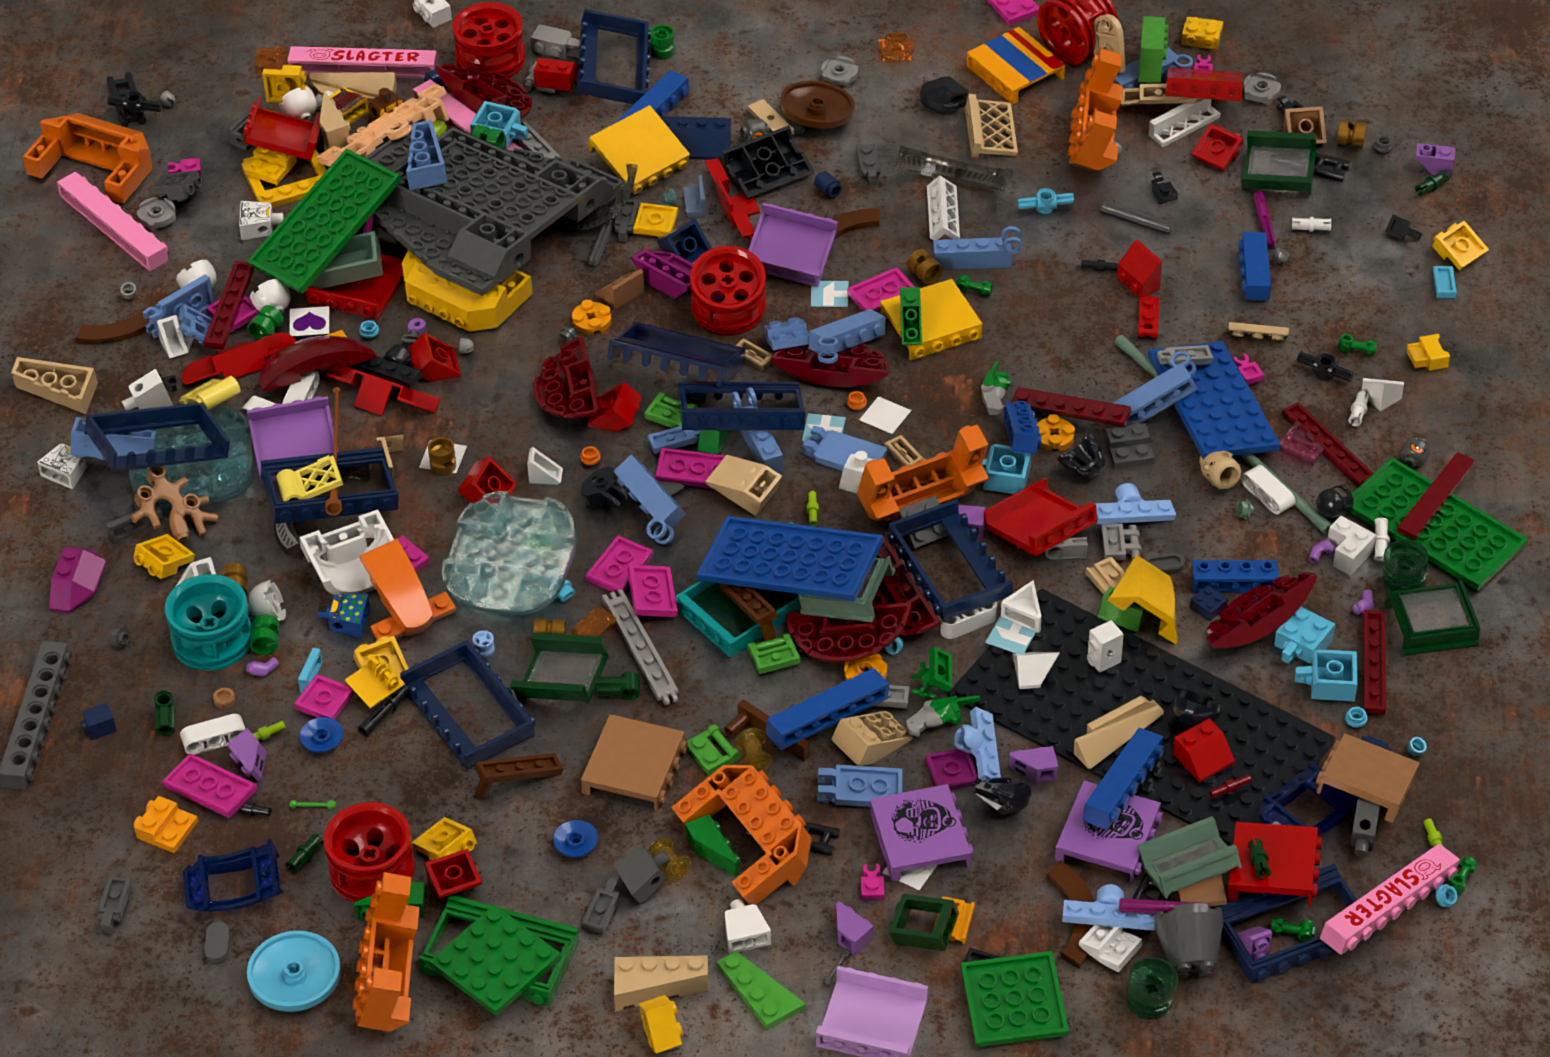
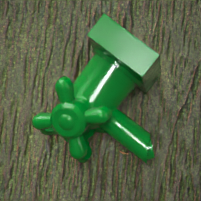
[912,646,952,700]

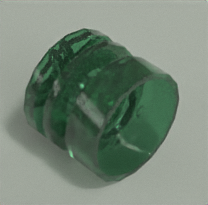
[1382,540,1429,591]
[1125,957,1178,1020]

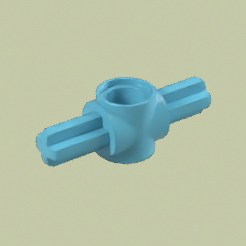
[1017,188,1074,214]

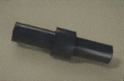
[1081,259,1118,272]
[237,802,272,817]

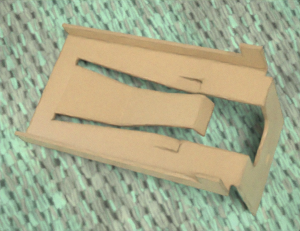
[376,435,404,478]

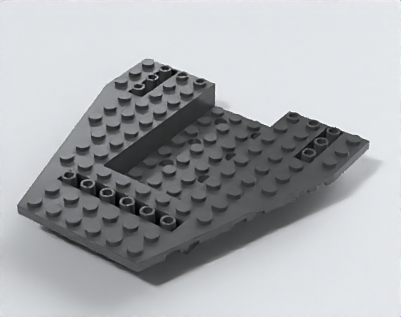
[365,127,624,296]

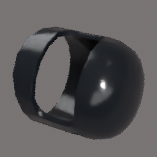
[1316,485,1354,518]

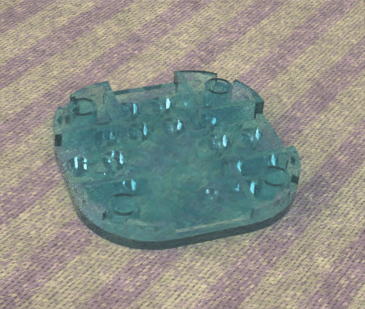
[129,404,254,508]
[442,491,579,615]

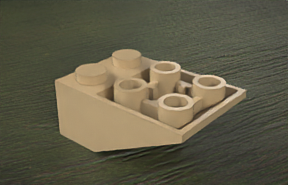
[320,93,351,151]
[705,455,782,516]
[831,711,913,766]

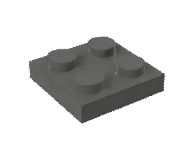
[899,495,949,550]

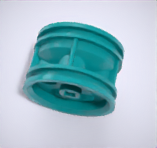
[165,574,252,671]

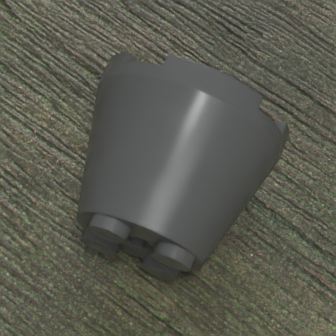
[1153,903,1224,979]

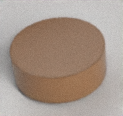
[213,688,236,709]

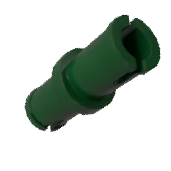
[1415,170,1450,196]
[285,833,324,873]
[1248,838,1271,879]

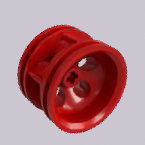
[1037,0,1119,65]
[452,2,525,78]
[690,246,766,336]
[324,802,415,903]

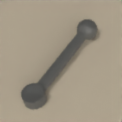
[823,949,850,985]

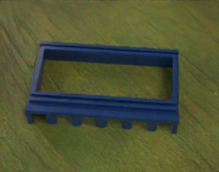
[576,9,651,105]
[607,321,746,387]
[678,382,805,430]
[84,402,230,472]
[261,447,399,524]
[887,499,1013,622]
[400,640,536,770]
[1213,864,1374,983]

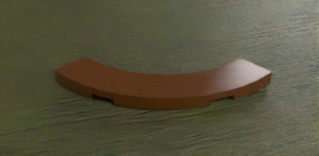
[832,208,880,240]
[76,293,169,344]
[1046,860,1094,969]

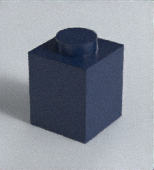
[80,703,117,740]

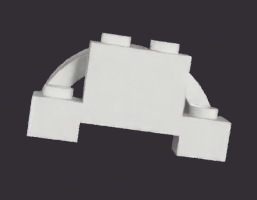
[299,509,394,595]

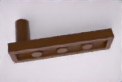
[719,583,778,641]
[724,699,810,762]
[474,753,564,798]

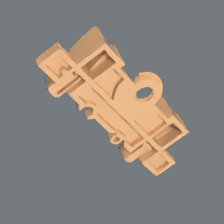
[316,84,449,166]

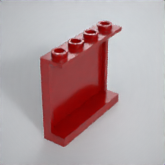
[1166,67,1243,101]
[243,97,321,161]
[306,254,404,320]
[984,478,1097,556]
[1228,822,1322,907]

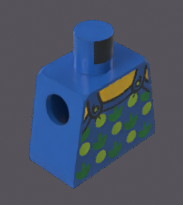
[318,593,370,638]

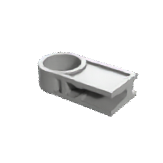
[1045,537,1088,560]

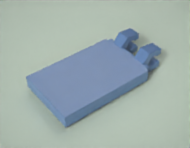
[143,274,214,339]
[802,426,888,471]
[817,765,902,807]

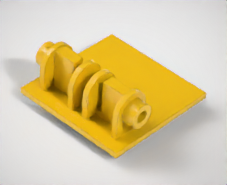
[345,654,405,709]

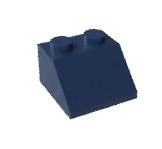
[656,219,712,263]

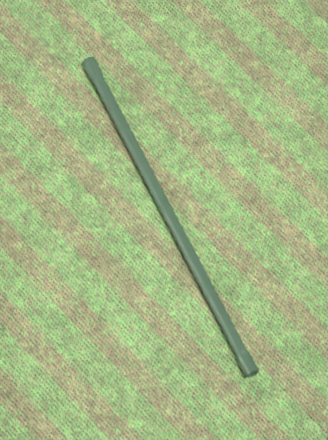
[1115,335,1332,535]

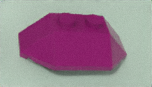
[631,249,693,299]
[49,546,106,613]

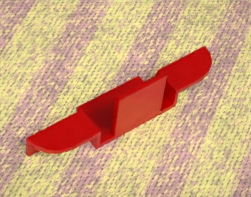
[705,158,760,239]
[182,332,296,385]
[325,364,440,416]

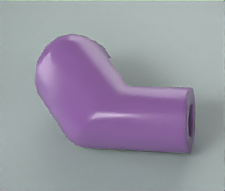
[1308,539,1335,564]
[1352,590,1374,615]
[246,657,280,677]

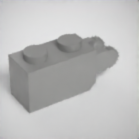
[531,24,580,59]

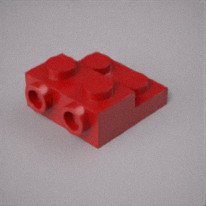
[1191,124,1245,171]

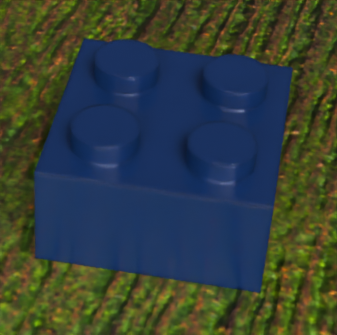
[1190,585,1228,621]

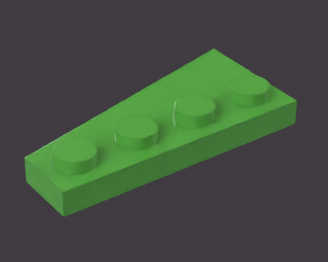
[717,951,806,1030]

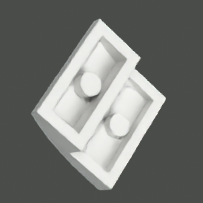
[1079,925,1142,972]

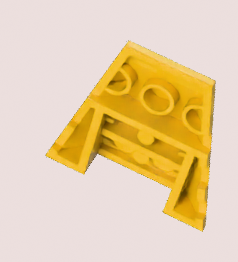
[1107,555,1178,644]

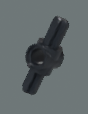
[107,91,162,116]
[1297,352,1354,382]

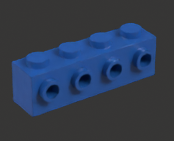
[1238,232,1271,300]
[1004,401,1041,453]
[1191,560,1279,593]

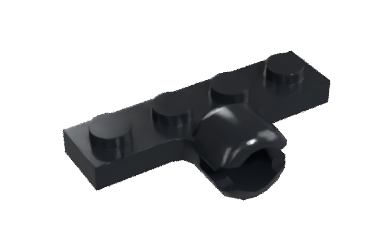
[349,344,422,388]

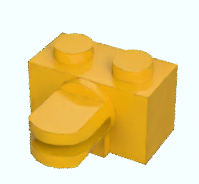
[639,995,683,1054]

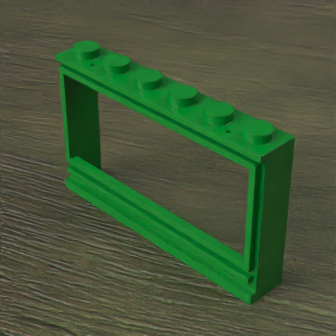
[419,895,579,1006]

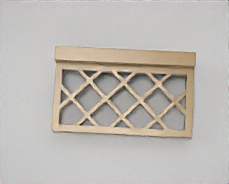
[965,94,1018,158]

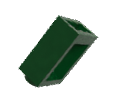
[888,894,959,951]

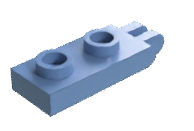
[648,426,700,454]

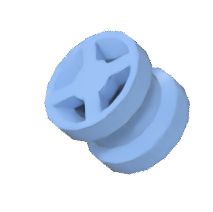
[472,631,495,658]

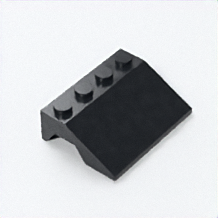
[720,125,815,199]

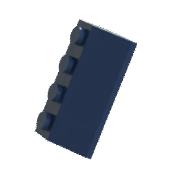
[659,116,732,160]

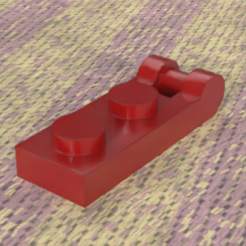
[1138,296,1159,339]

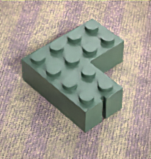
[309,231,383,289]

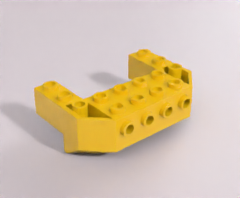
[402,250,533,332]

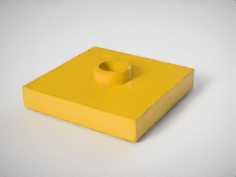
[633,203,679,237]

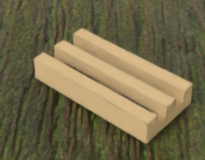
[735,338,773,371]
[884,435,924,466]

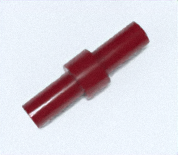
[1209,774,1252,799]

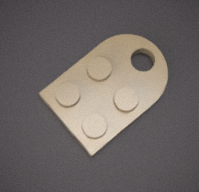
[1093,14,1125,73]

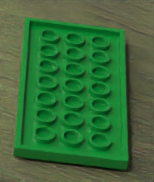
[247,148,402,294]
[1350,457,1528,591]

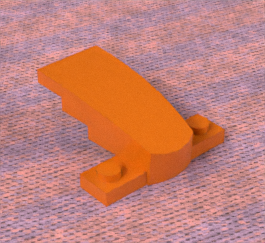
[359,539,456,640]

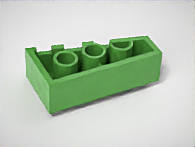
[1138,16,1169,83]

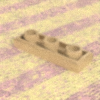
[748,99,794,135]
[1228,322,1289,341]

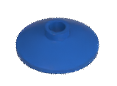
[300,717,344,753]
[553,820,598,857]

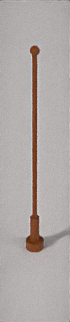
[325,387,342,516]

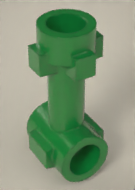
[955,275,993,295]
[1338,334,1377,354]
[1448,856,1476,896]
[1271,918,1315,942]

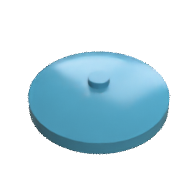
[247,931,341,1012]

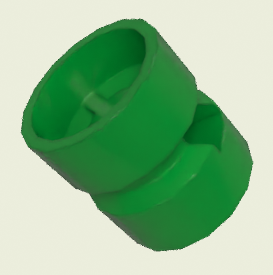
[650,25,675,60]
[471,124,505,149]
[247,305,284,340]
[250,614,280,655]

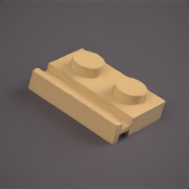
[1085,557,1125,595]

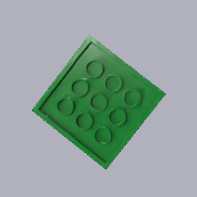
[429,905,561,1017]
[961,951,1069,1048]

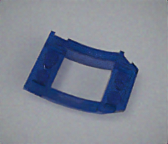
[1259,762,1361,835]
[183,839,284,912]

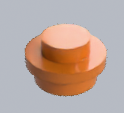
[847,391,867,410]
[580,446,601,465]

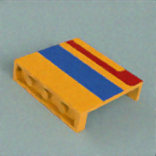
[966,27,1065,105]

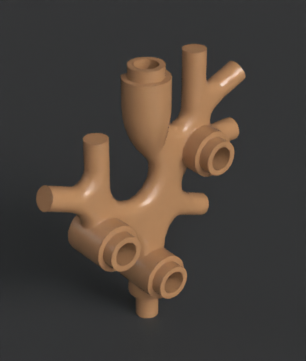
[130,466,218,542]

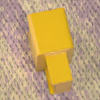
[1406,334,1450,371]

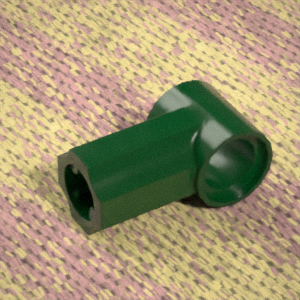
[597,671,640,700]
[154,690,176,736]

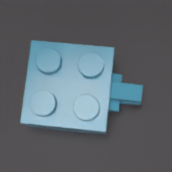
[470,101,528,149]
[982,444,1031,494]
[1274,606,1335,664]
[1295,649,1357,702]

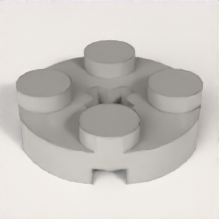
[821,56,858,88]
[1243,73,1281,105]
[137,197,176,231]

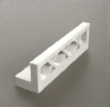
[1148,99,1221,147]
[927,175,960,240]

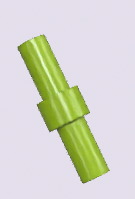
[806,491,819,526]
[253,720,286,741]
[1423,819,1443,847]

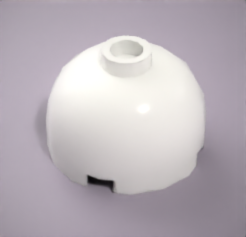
[278,87,317,120]
[176,260,217,289]
[250,279,291,313]
[248,580,286,621]

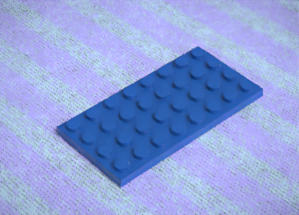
[1148,341,1281,459]
[696,516,884,601]

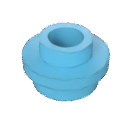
[359,320,379,338]
[1345,707,1368,728]
[1436,884,1457,907]

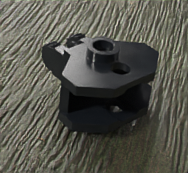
[581,466,629,509]

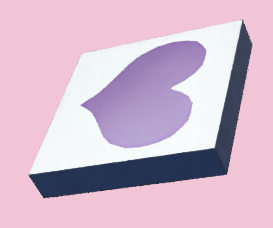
[290,306,330,341]

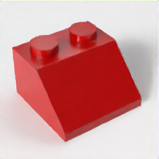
[534,58,578,91]
[1117,240,1162,298]
[409,333,461,382]
[587,382,642,432]
[457,456,518,510]
[1173,718,1235,782]
[425,849,483,899]

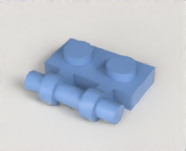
[178,304,212,345]

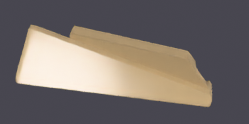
[309,72,397,104]
[1121,84,1200,106]
[1074,696,1164,769]

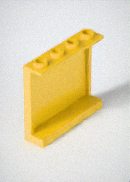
[587,105,690,195]
[880,279,983,361]

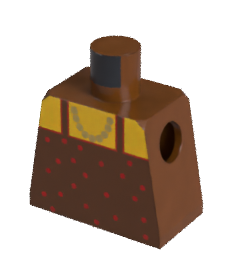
[368,88,403,124]

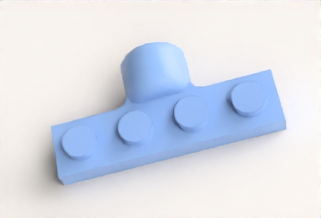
[1095,483,1176,524]
[954,707,1001,780]
[1062,884,1155,931]

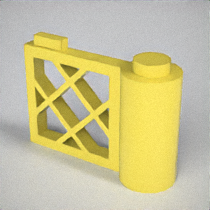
[179,376,241,411]
[276,455,344,502]

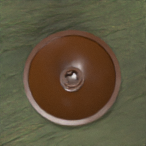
[780,81,855,128]

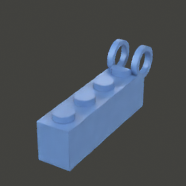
[1113,47,1193,88]
[933,226,1022,270]
[809,309,886,363]
[1113,351,1198,426]
[731,387,783,473]
[614,454,686,545]

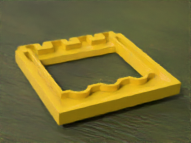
[241,148,327,208]

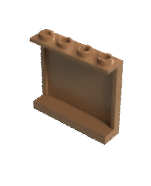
[581,714,688,812]
[1316,733,1420,823]

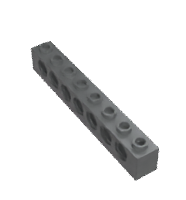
[0,641,72,790]

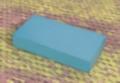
[1432,266,1457,298]
[298,648,323,693]

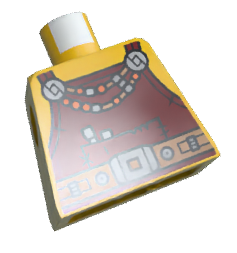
[325,88,369,124]

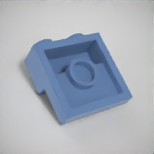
[764,317,809,350]

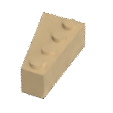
[11,357,98,414]
[614,955,708,1012]

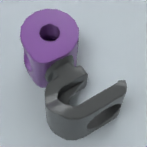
[401,318,427,355]

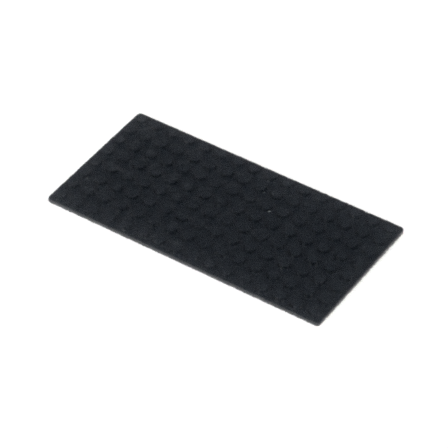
[949,589,1335,846]

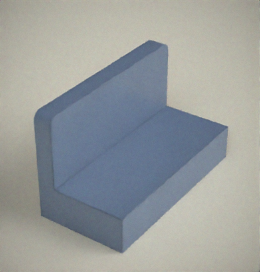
[683,175,706,218]

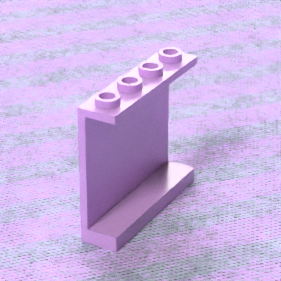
[816,966,928,1057]

